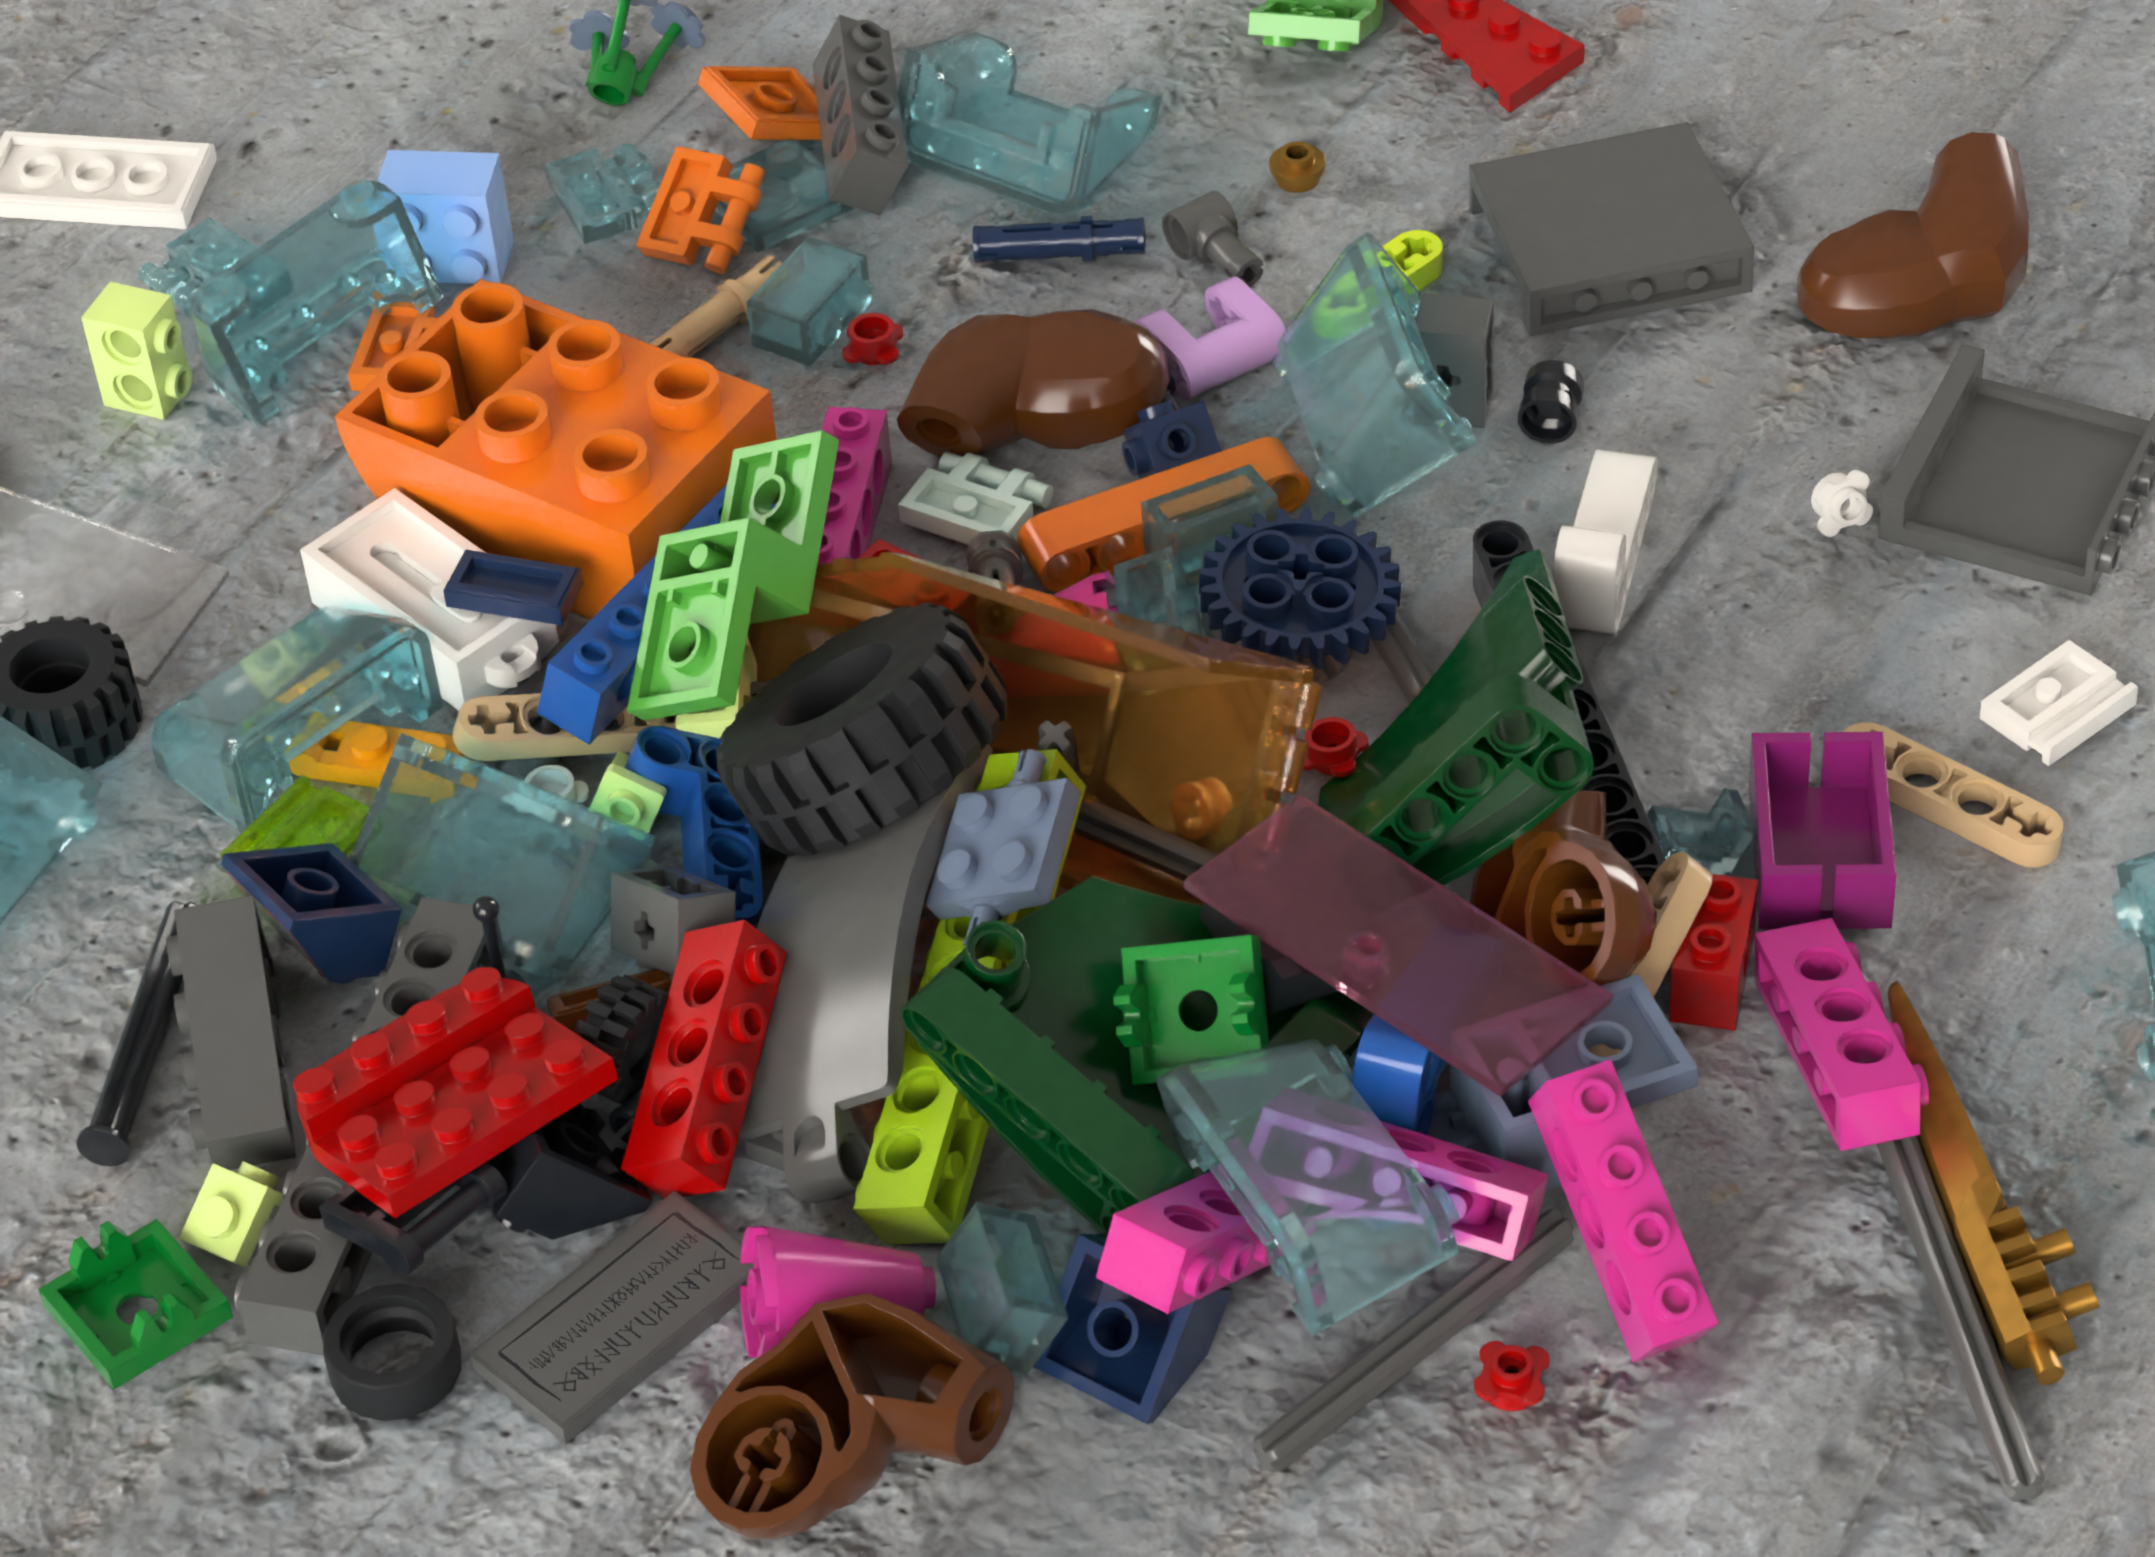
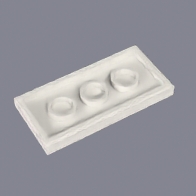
[0,131,217,229]

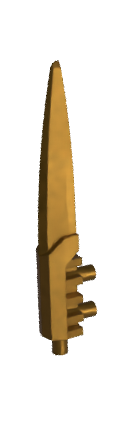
[1887,980,2100,1385]

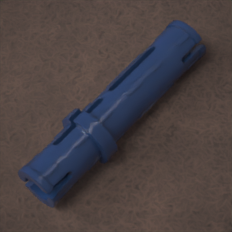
[972,216,1146,263]

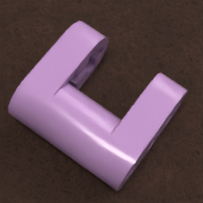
[1134,277,1290,400]

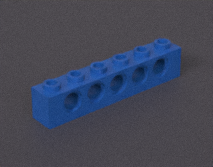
[537,484,777,745]

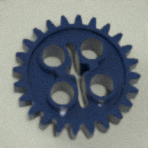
[1199,508,1401,670]

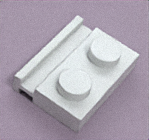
[1980,640,2138,766]

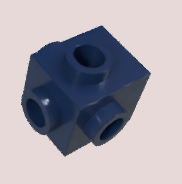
[1122,400,1221,479]

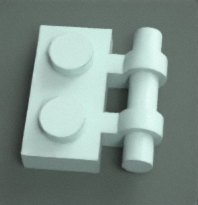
[898,451,1054,547]

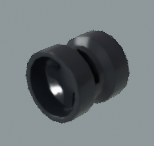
[1518,360,1584,444]

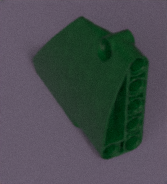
[1275,549,1594,918]
[900,876,1419,1233]

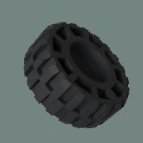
[717,603,1007,856]

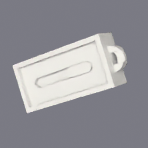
[300,488,559,711]

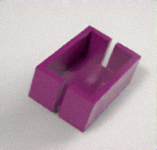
[1749,732,1897,929]

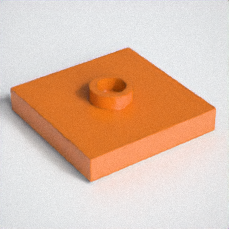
[698,66,822,140]

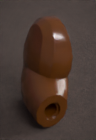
[1797,132,2029,339]
[897,309,1170,456]
[1467,791,1655,997]
[690,1293,1015,1539]

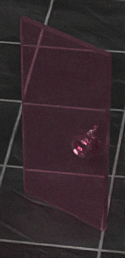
[1184,794,1613,1097]

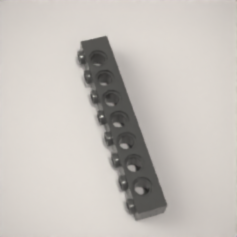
[234,897,505,1355]

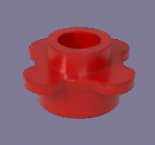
[842,313,904,366]
[1296,717,1369,777]
[1474,1341,1550,1411]

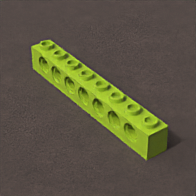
[853,749,1086,1244]

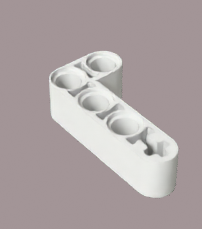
[1553,449,1658,635]

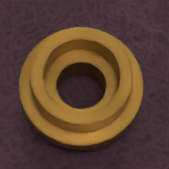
[1269,141,1326,193]

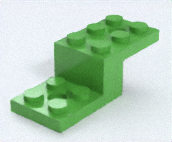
[1248,0,1383,51]
[627,430,839,721]

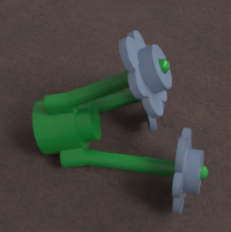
[570,0,706,106]

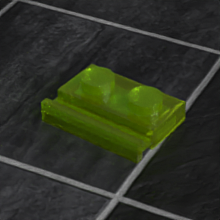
[220,775,377,872]

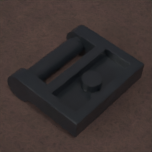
[319,1162,508,1276]

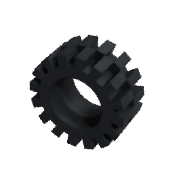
[575,974,669,1105]

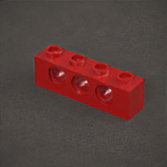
[621,920,787,1199]

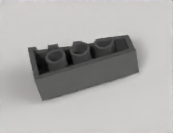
[166,895,296,1170]

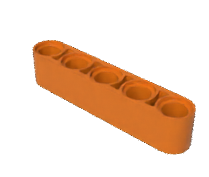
[1017,437,1311,592]

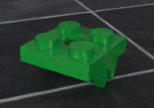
[1113,935,1271,1085]
[38,1219,233,1390]

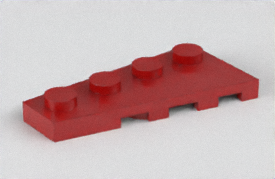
[1388,0,1584,113]

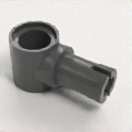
[1162,191,1263,287]

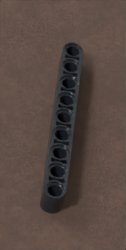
[1473,520,1666,885]

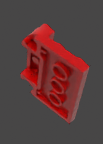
[293,967,618,1218]

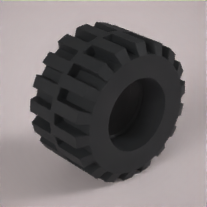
[0,616,143,778]

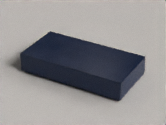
[443,549,584,626]

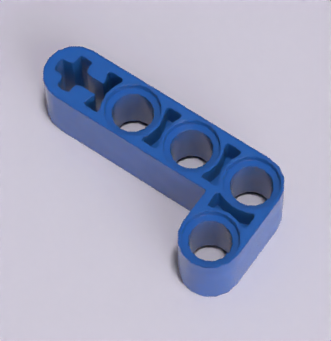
[624,726,763,926]
[1349,927,1505,1136]

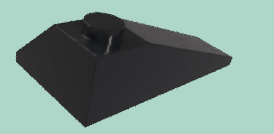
[486,1103,653,1240]

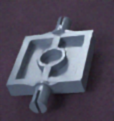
[925,749,1081,947]

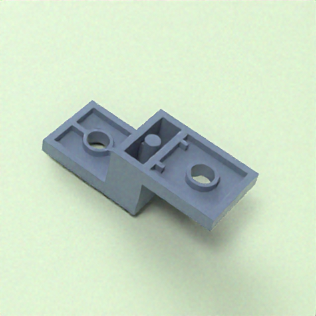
[1359,974,1698,1247]

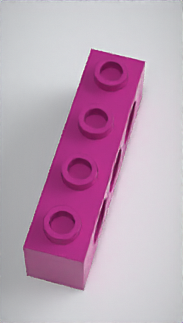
[787,407,892,627]
[1755,918,1929,1151]
[1528,1059,1719,1363]
[1247,1091,1549,1261]
[1096,1152,1321,1314]

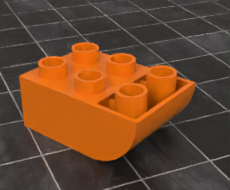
[335,279,777,620]

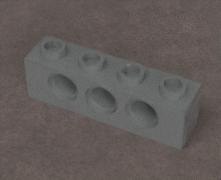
[812,14,908,216]

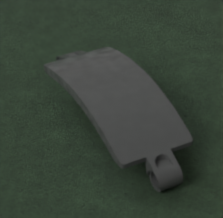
[739,744,993,1204]

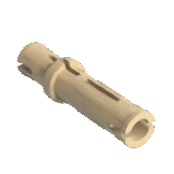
[649,255,790,357]

